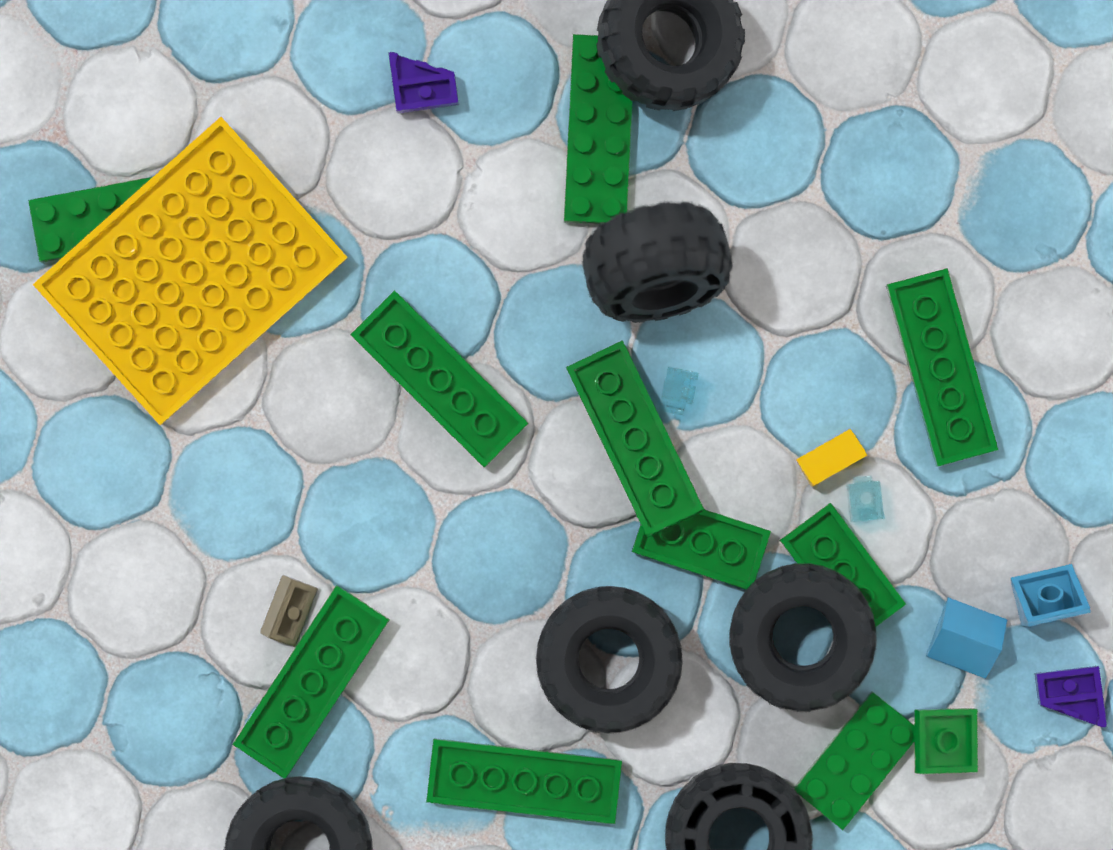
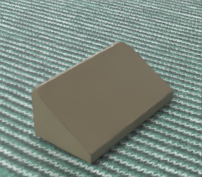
[260,575,318,647]

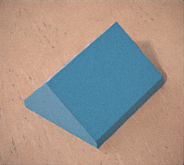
[1011,564,1091,627]
[926,597,1007,679]

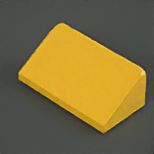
[796,429,867,487]

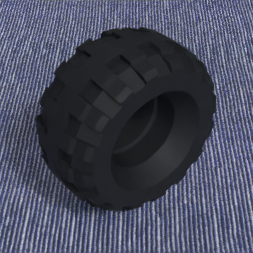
[596,0,745,111]
[582,201,733,323]
[729,563,877,712]
[536,586,683,733]
[665,763,813,850]
[224,776,373,850]

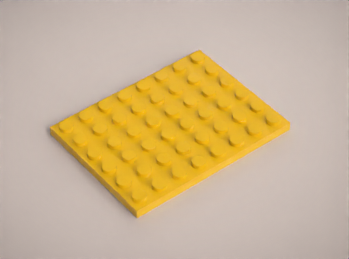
[32,117,348,425]

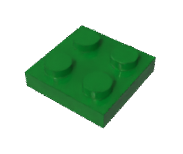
[914,708,978,774]

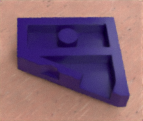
[388,52,459,114]
[1034,666,1107,727]

